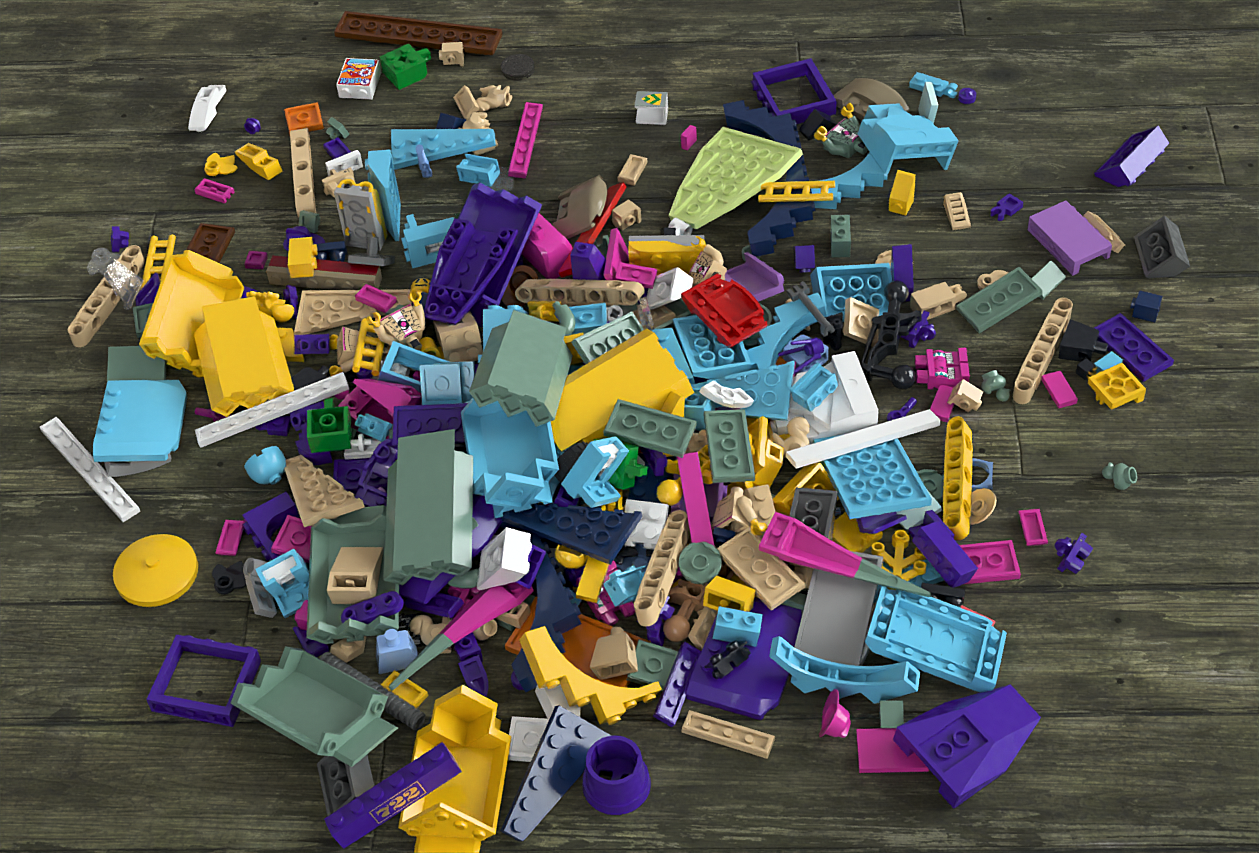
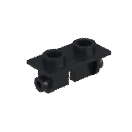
[823,312,843,351]
[704,640,751,679]

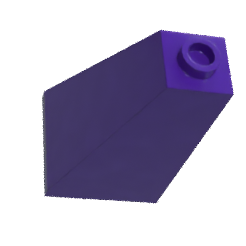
[570,242,606,294]

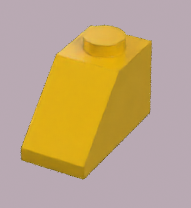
[889,170,916,216]

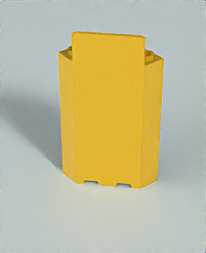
[139,250,244,378]
[193,296,295,417]
[550,328,694,452]

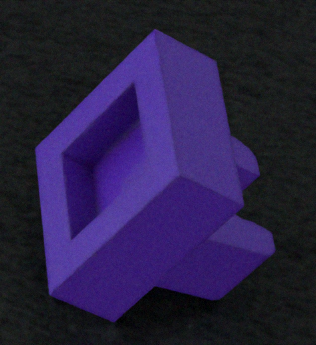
[111,226,129,252]

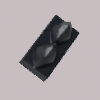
[921,582,965,607]

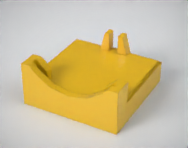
[1088,363,1146,410]
[832,511,883,553]

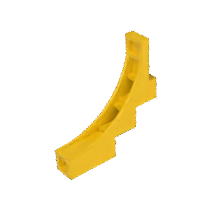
[519,626,662,725]

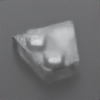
[104,259,144,310]

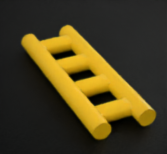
[758,180,835,202]
[140,235,176,290]
[352,318,385,376]

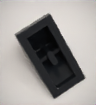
[799,109,837,141]

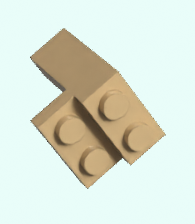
[433,311,483,362]

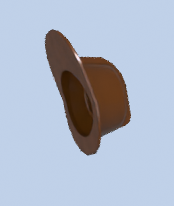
[502,265,538,307]

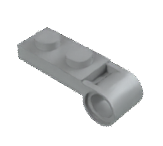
[243,558,277,618]

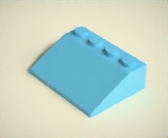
[365,150,401,241]
[810,263,892,322]
[673,315,751,380]

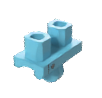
[355,413,393,442]

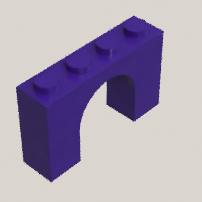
[242,492,309,566]

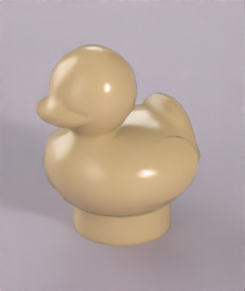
[473,620,497,640]

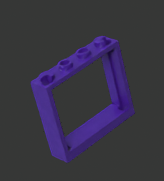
[751,58,836,124]
[146,635,261,727]

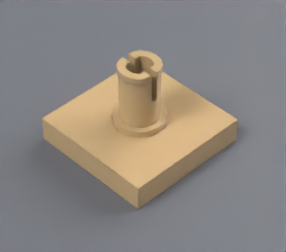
[842,297,879,347]

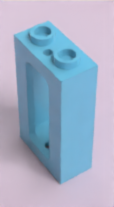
[378,341,449,393]

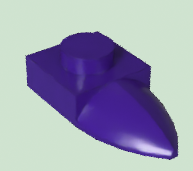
[458,655,488,697]

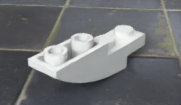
[188,85,226,132]

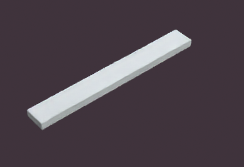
[195,372,349,448]
[786,409,940,469]
[40,417,140,522]

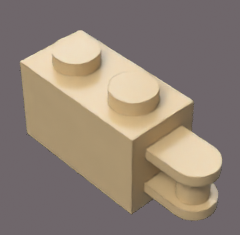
[910,282,967,320]

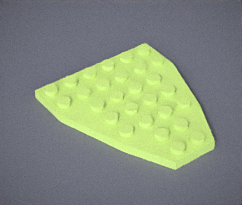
[668,127,803,229]

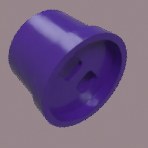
[582,735,651,815]

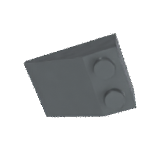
[790,487,838,541]

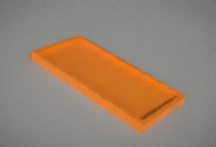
[505,597,651,688]

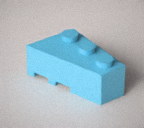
[652,328,695,384]

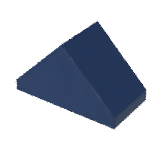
[436,113,466,129]

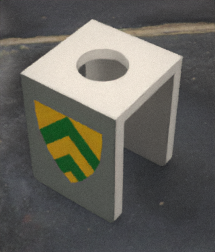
[635,91,668,125]

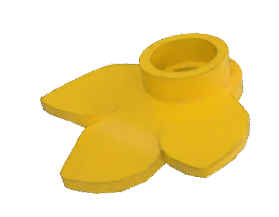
[204,153,237,176]

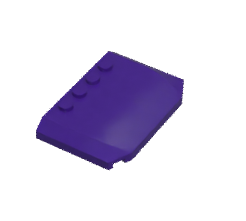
[686,597,802,720]

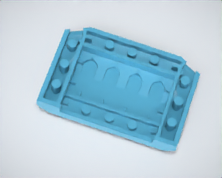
[93,380,187,462]
[865,586,1007,692]

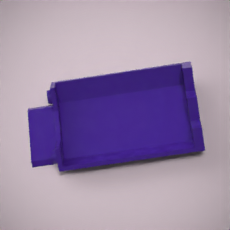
[429,183,542,328]

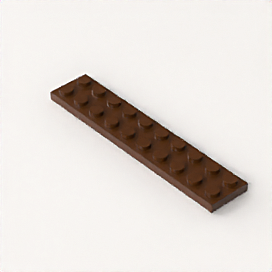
[334,11,502,55]

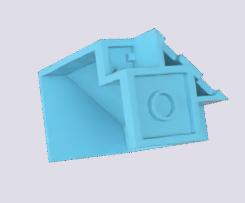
[461,398,559,518]

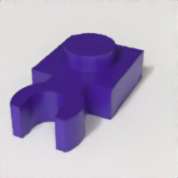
[990,193,1023,221]
[646,617,665,647]

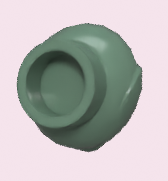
[981,370,1011,402]
[1102,462,1137,490]

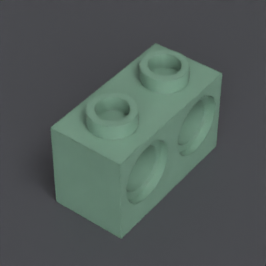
[831,215,851,257]

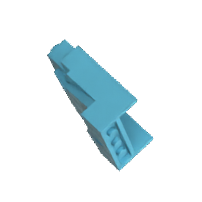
[857,103,958,174]

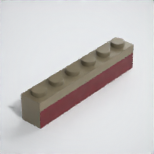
[266,255,382,290]

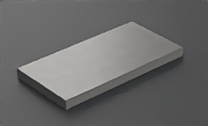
[794,551,883,666]

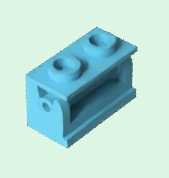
[456,154,500,187]
[790,362,838,412]
[603,565,645,607]
[713,606,763,647]

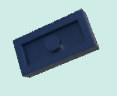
[315,241,348,262]

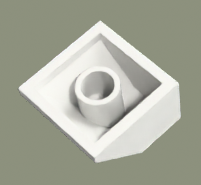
[644,267,693,312]

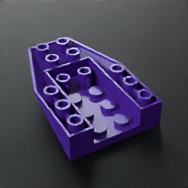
[893,684,1041,809]

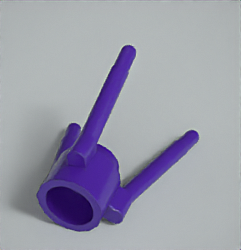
[778,337,824,375]

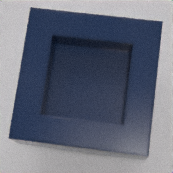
[712,527,735,547]

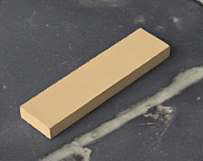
[682,710,775,759]

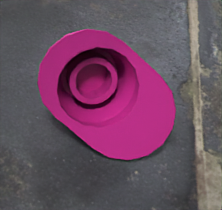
[819,689,851,738]

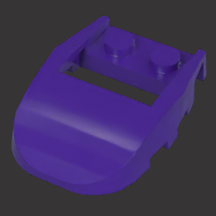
[354,439,397,507]

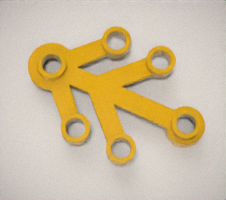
[871,530,926,590]

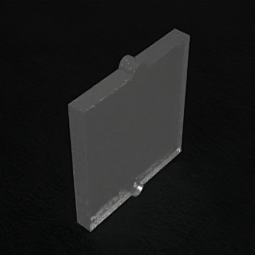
[485,166,514,191]

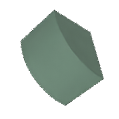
[879,701,904,728]

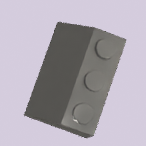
[1134,216,1190,278]
[317,755,374,816]

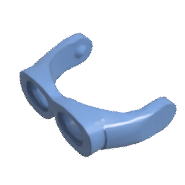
[416,144,432,178]
[971,458,993,492]

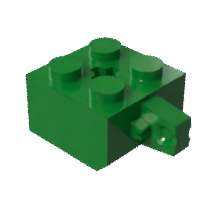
[380,43,431,90]
[307,398,352,453]
[593,437,648,490]

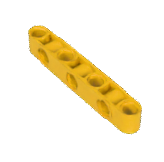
[943,416,973,540]

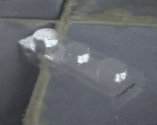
[637,297,655,330]

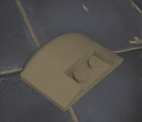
[833,78,909,121]
[553,175,607,239]

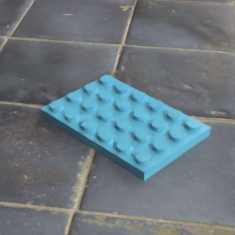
[813,434,932,519]

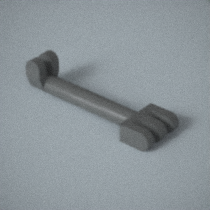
[786,281,835,337]

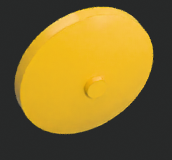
[113,534,198,607]

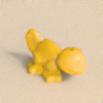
[246,291,294,322]

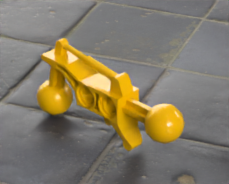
[656,433,755,506]

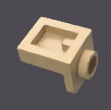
[330,636,366,663]

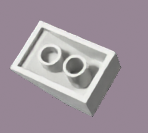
[477,527,532,590]

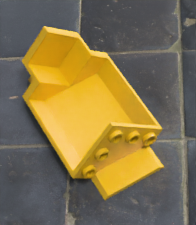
[398,685,512,853]

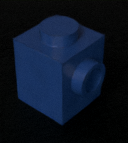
[1130,290,1163,323]

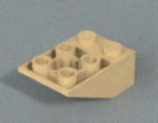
[327,547,384,604]

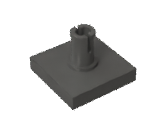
[348,236,395,266]

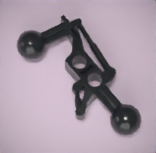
[860,280,922,390]

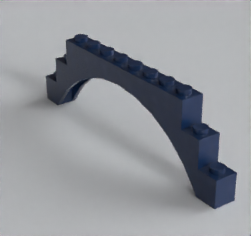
[723,100,816,257]
[496,521,582,693]

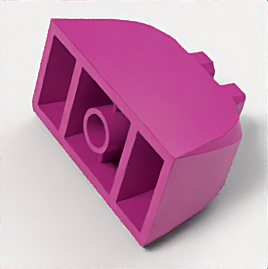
[521,213,573,279]

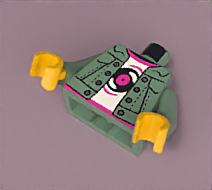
[814,103,868,158]

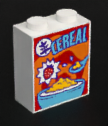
[336,58,381,100]

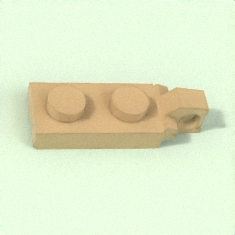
[1083,211,1125,253]

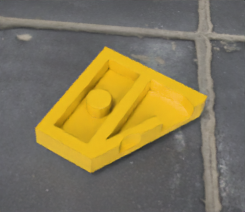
[277,328,304,362]

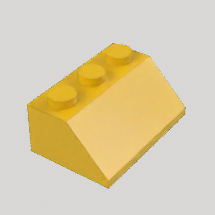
[772,462,839,516]

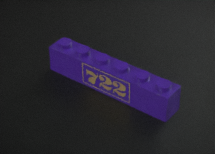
[324,742,462,849]

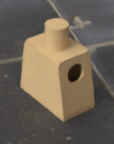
[590,627,638,680]

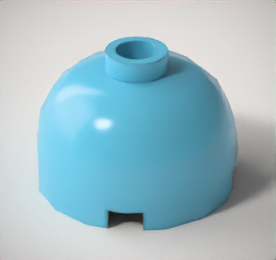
[244,446,286,484]

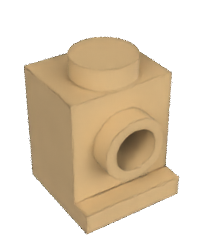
[439,42,464,66]
[612,199,641,231]
[947,379,983,412]

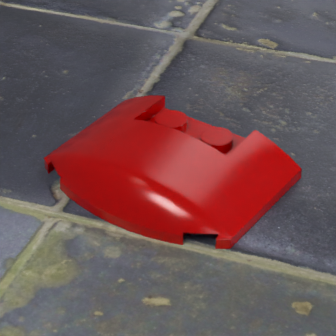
[681,273,768,347]

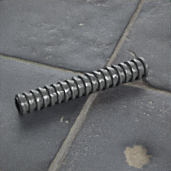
[319,652,426,730]

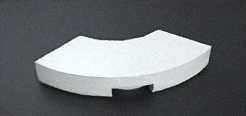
[699,381,754,408]

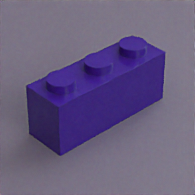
[912,521,979,588]

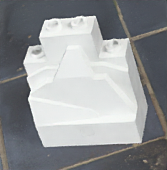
[770,351,878,445]

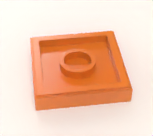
[284,102,324,134]

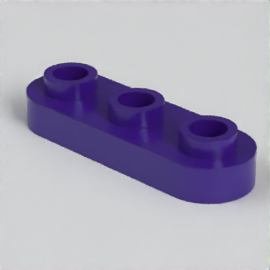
[341,591,404,624]

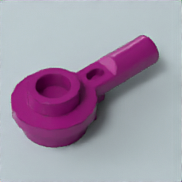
[195,407,232,422]

